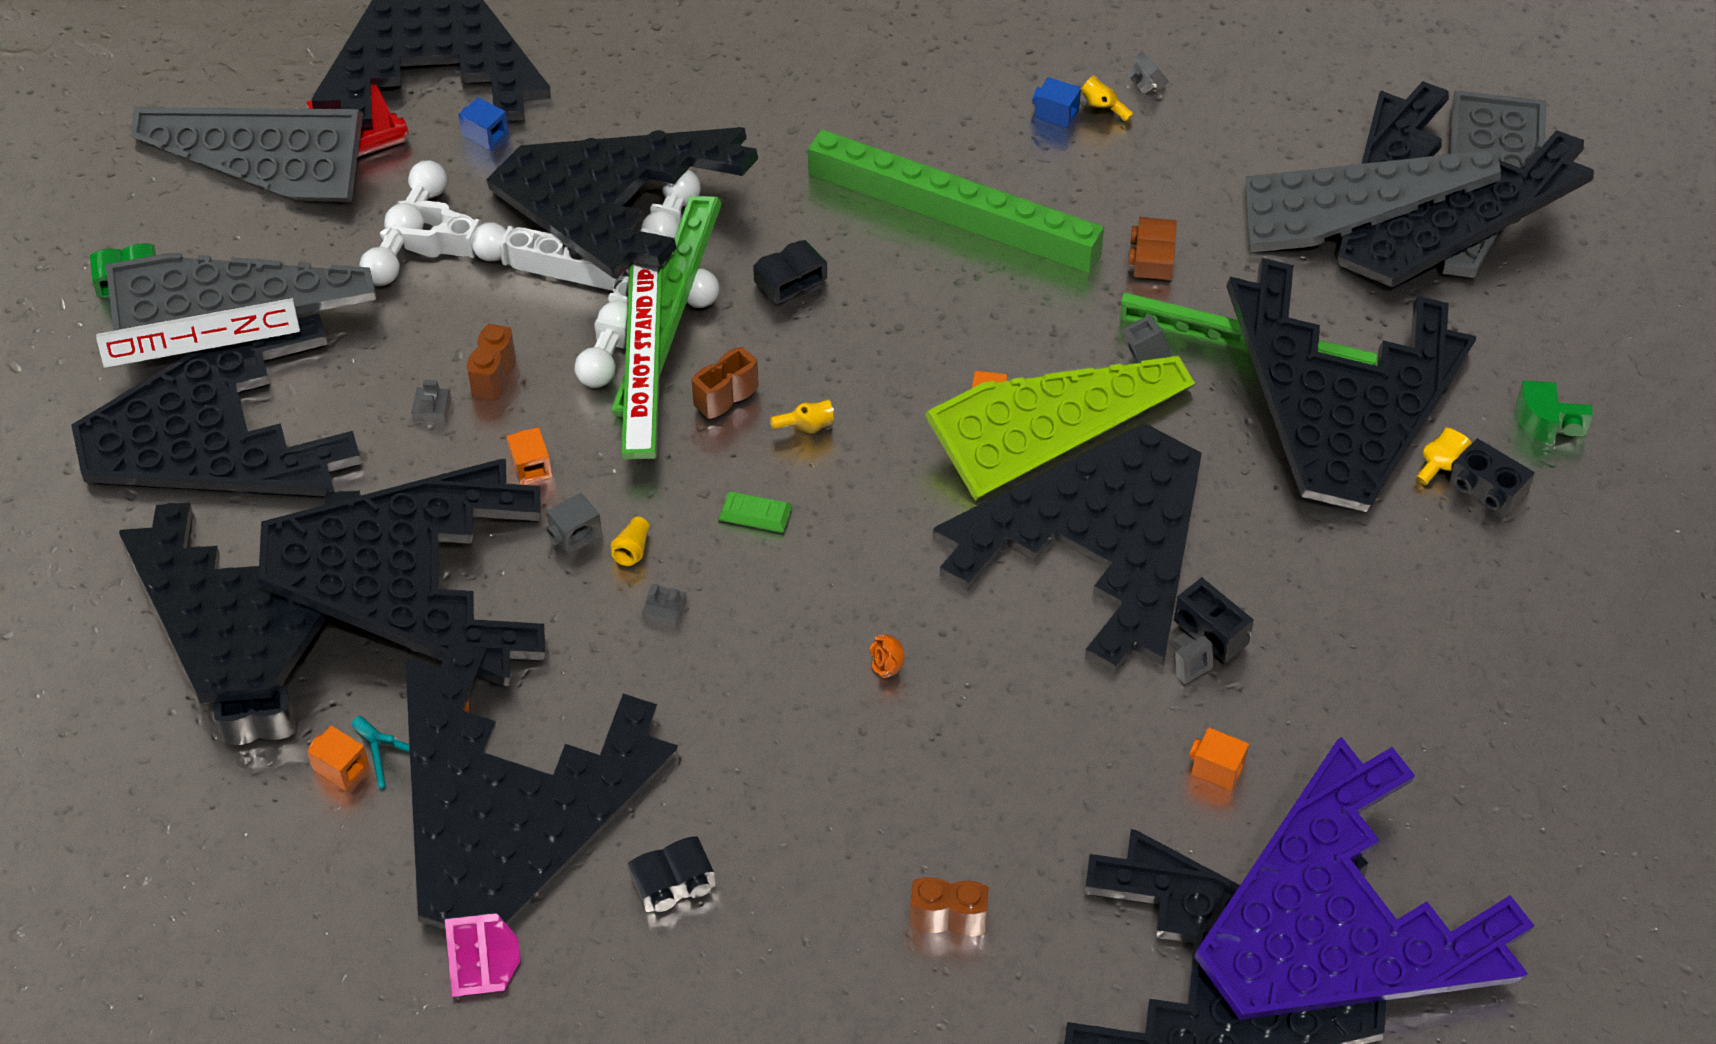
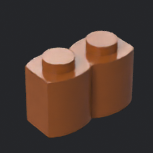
[1128,217,1177,280]
[467,323,516,401]
[691,347,759,419]
[910,877,989,936]

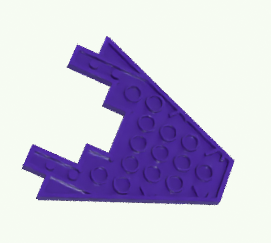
[1194,737,1535,1020]

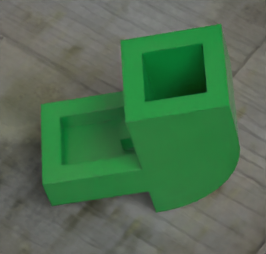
[1517,380,1593,444]

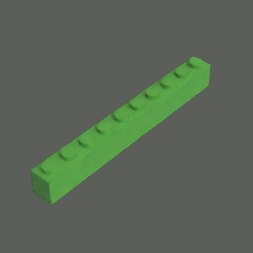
[808,129,1104,273]

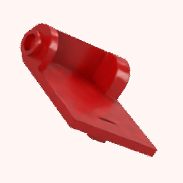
[306,85,409,158]

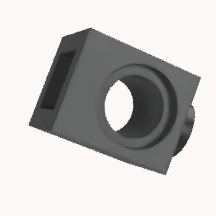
[1121,315,1172,363]
[546,492,603,554]

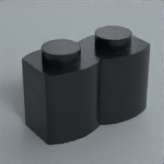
[753,240,827,304]
[214,686,295,745]
[628,836,716,912]

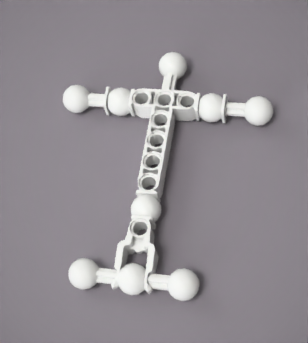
[359,160,720,388]

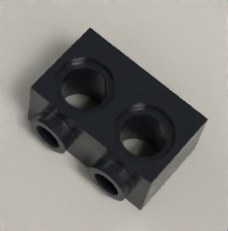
[1449,438,1535,517]
[1174,577,1254,663]

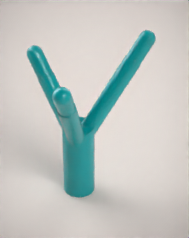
[352,716,410,789]

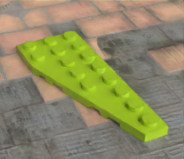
[925,356,1195,501]

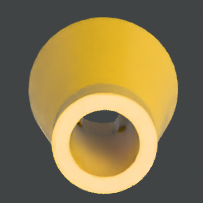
[611,517,650,566]

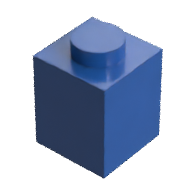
[1032,77,1081,129]
[458,97,509,151]

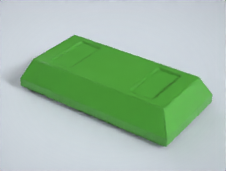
[718,491,792,533]

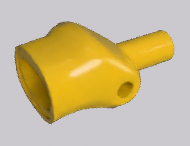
[1081,75,1133,122]
[770,399,834,434]
[1416,427,1472,486]

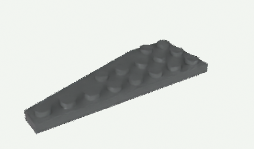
[1443,90,1546,278]
[130,107,363,202]
[1246,149,1501,253]
[106,253,376,331]

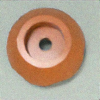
[869,634,905,678]

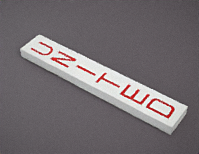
[96,298,300,368]

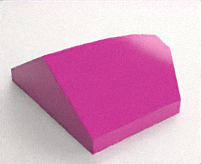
[445,913,520,997]

